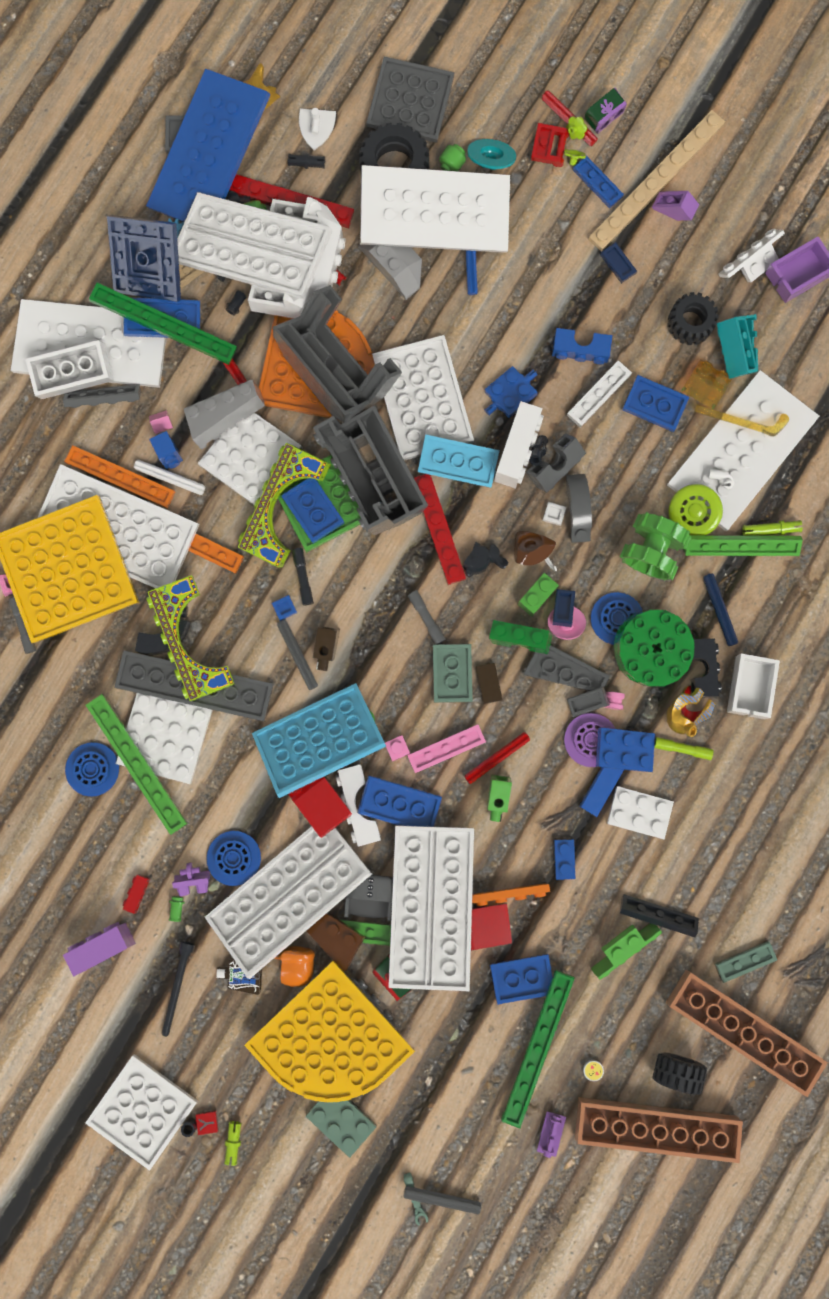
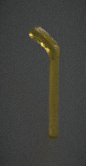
[694,405,789,437]

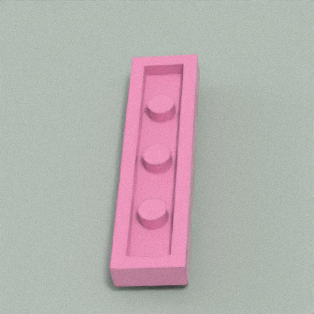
[407,725,486,773]

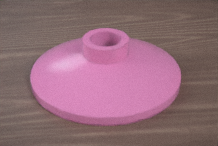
[548,607,586,640]

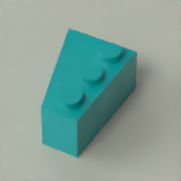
[717,314,758,379]

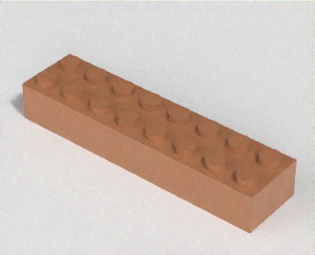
[666,970,828,1097]
[575,1097,743,1163]

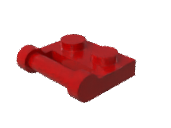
[531,123,569,167]

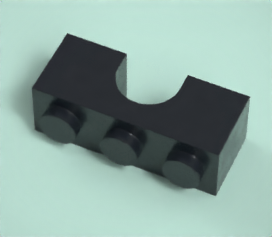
[691,638,722,698]

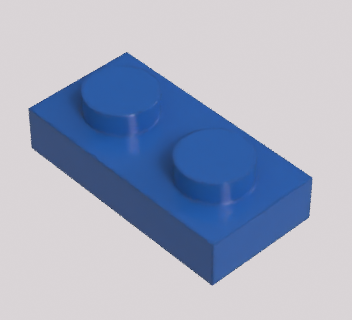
[554,840,576,880]

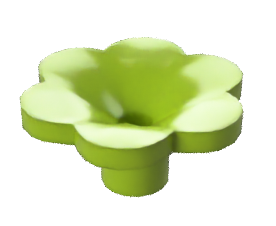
[566,117,587,139]
[564,149,586,165]

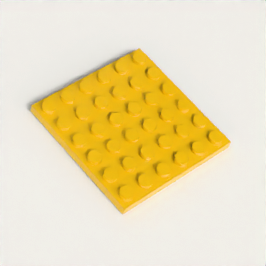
[0,495,139,643]

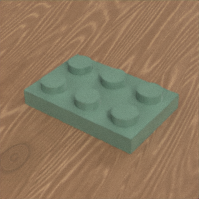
[433,644,473,703]
[305,1100,377,1158]

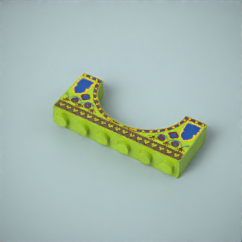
[238,443,331,568]
[146,575,235,701]

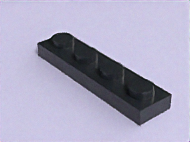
[620,894,699,938]

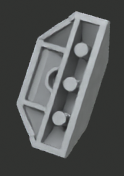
[358,244,422,300]

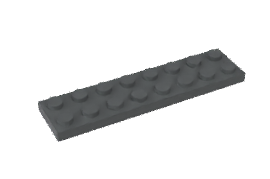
[114,651,274,722]

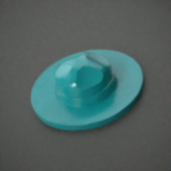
[467,139,516,170]

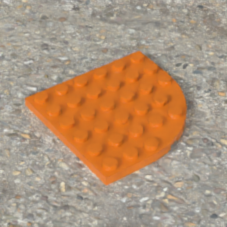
[259,310,374,420]

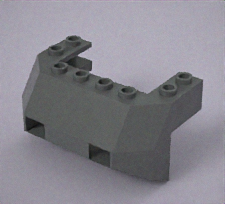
[273,285,402,423]
[313,405,428,535]

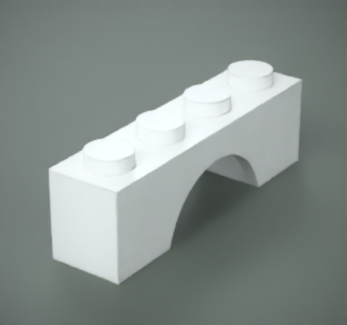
[336,764,381,846]

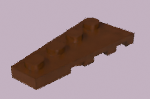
[306,912,366,972]

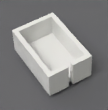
[727,653,780,719]

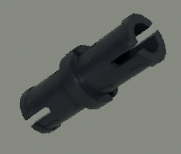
[288,153,326,169]
[529,435,548,466]

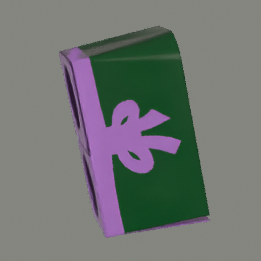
[584,87,627,134]

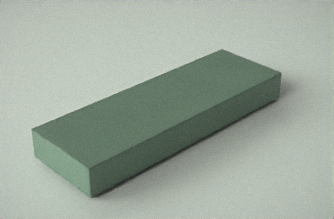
[715,941,777,983]

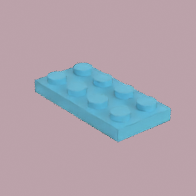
[417,434,500,488]

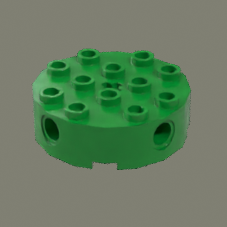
[614,610,694,686]

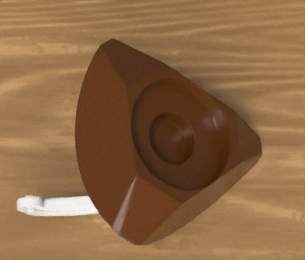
[514,531,557,572]

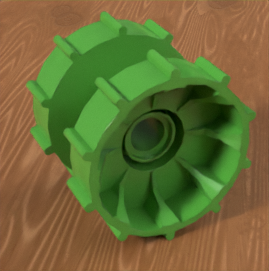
[620,512,692,581]

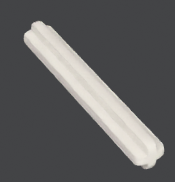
[134,460,205,495]

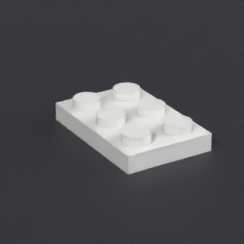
[607,786,674,839]

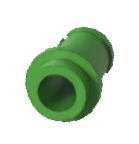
[169,896,185,922]

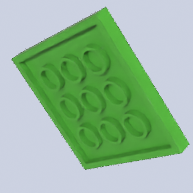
[278,455,361,553]

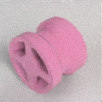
[604,692,625,710]

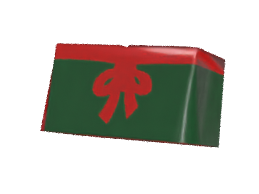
[372,954,412,1001]

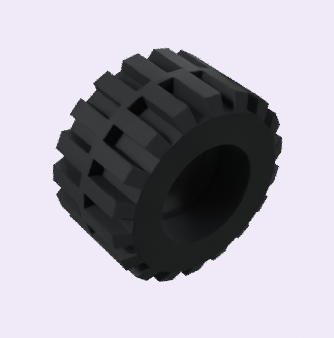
[667,292,719,345]
[652,1052,708,1095]

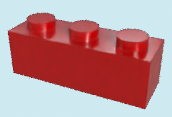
[122,874,150,914]

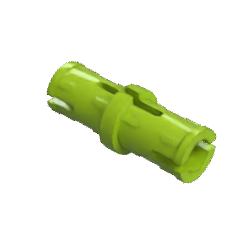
[224,1121,242,1166]

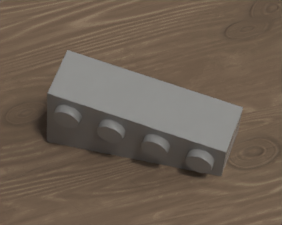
[184,380,265,450]

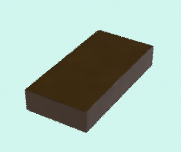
[476,663,503,704]

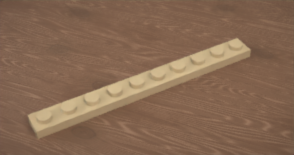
[588,110,726,252]

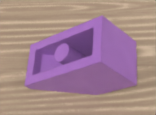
[652,191,699,221]

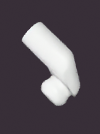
[708,469,734,489]

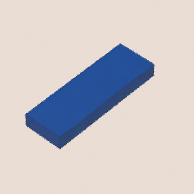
[572,155,624,209]
[579,767,624,817]

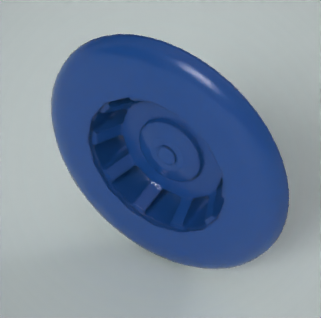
[591,592,643,645]
[65,742,119,797]
[207,831,261,886]

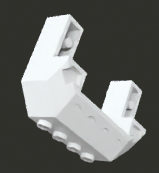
[248,197,346,318]

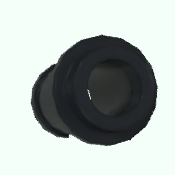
[226,290,247,316]

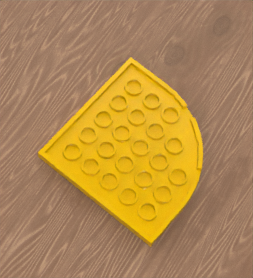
[244,960,415,1102]

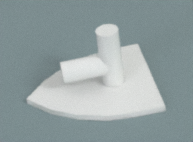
[299,108,336,150]

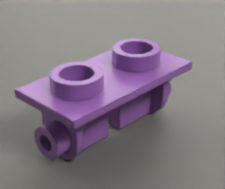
[537,1111,566,1158]

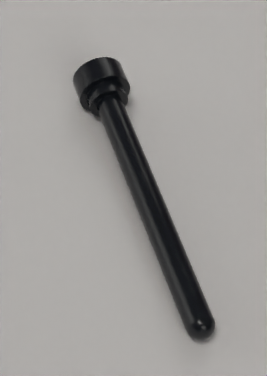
[162,941,195,1037]

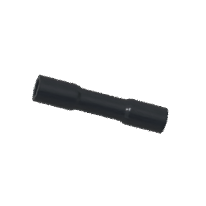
[292,548,314,606]

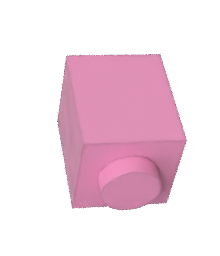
[385,735,410,761]

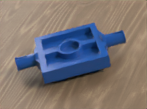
[484,366,537,418]

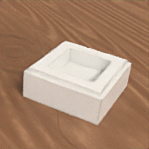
[543,502,566,526]

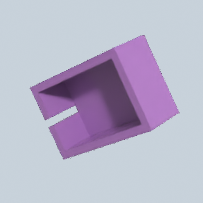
[765,237,829,303]
[63,922,136,977]

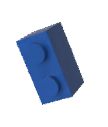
[149,431,183,469]

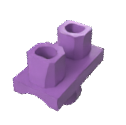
[172,862,210,896]

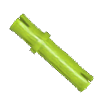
[742,520,803,536]

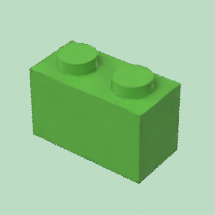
[518,573,559,617]

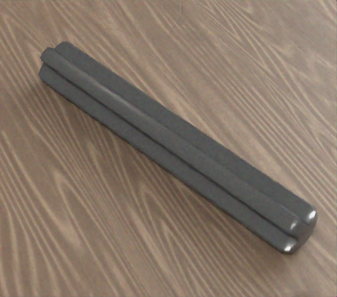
[277,620,318,690]
[403,1186,481,1214]

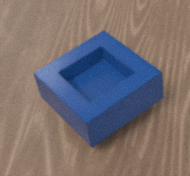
[272,595,297,621]

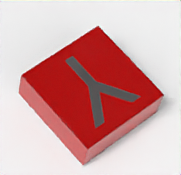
[196,1110,219,1135]

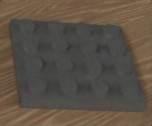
[366,56,455,143]

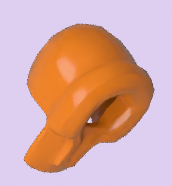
[274,946,315,987]

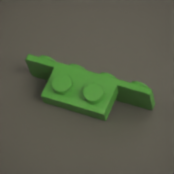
[591,923,662,980]

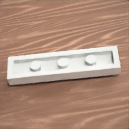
[567,361,632,428]

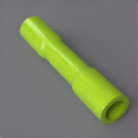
[654,737,714,760]

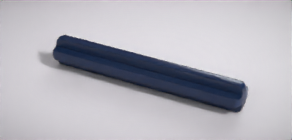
[703,573,738,646]

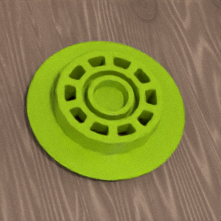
[669,484,723,535]

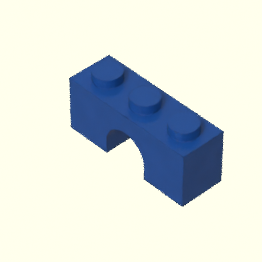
[552,328,612,364]

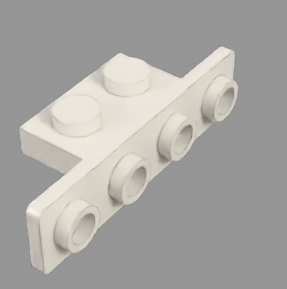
[719,229,785,282]

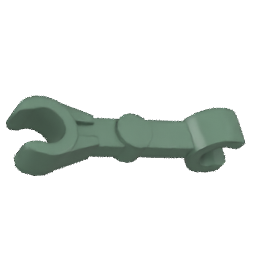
[404,1173,428,1226]

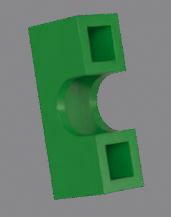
[489,620,552,654]

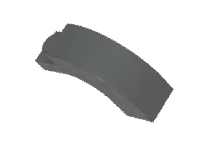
[566,474,592,543]

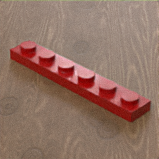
[414,474,466,585]

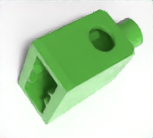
[487,774,512,822]

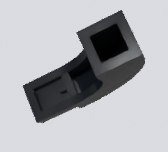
[135,606,191,655]

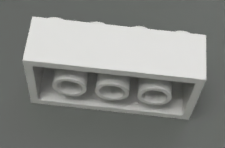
[26,340,114,399]
[494,401,544,489]

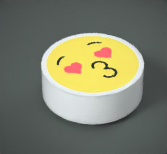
[583,1060,604,1081]

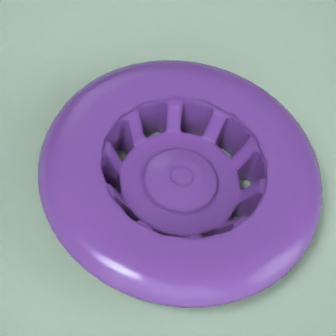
[564,713,615,767]

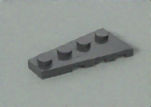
[524,645,610,691]

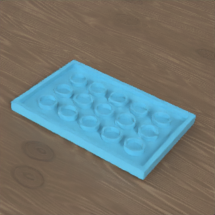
[252,683,386,798]

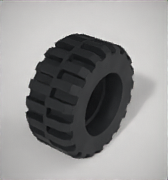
[359,123,429,172]

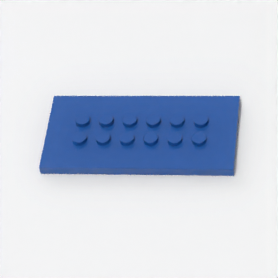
[146,69,270,222]

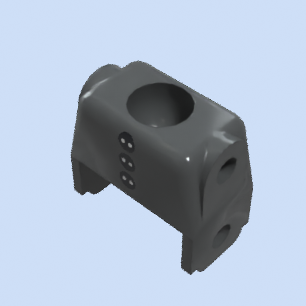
[345,874,393,921]

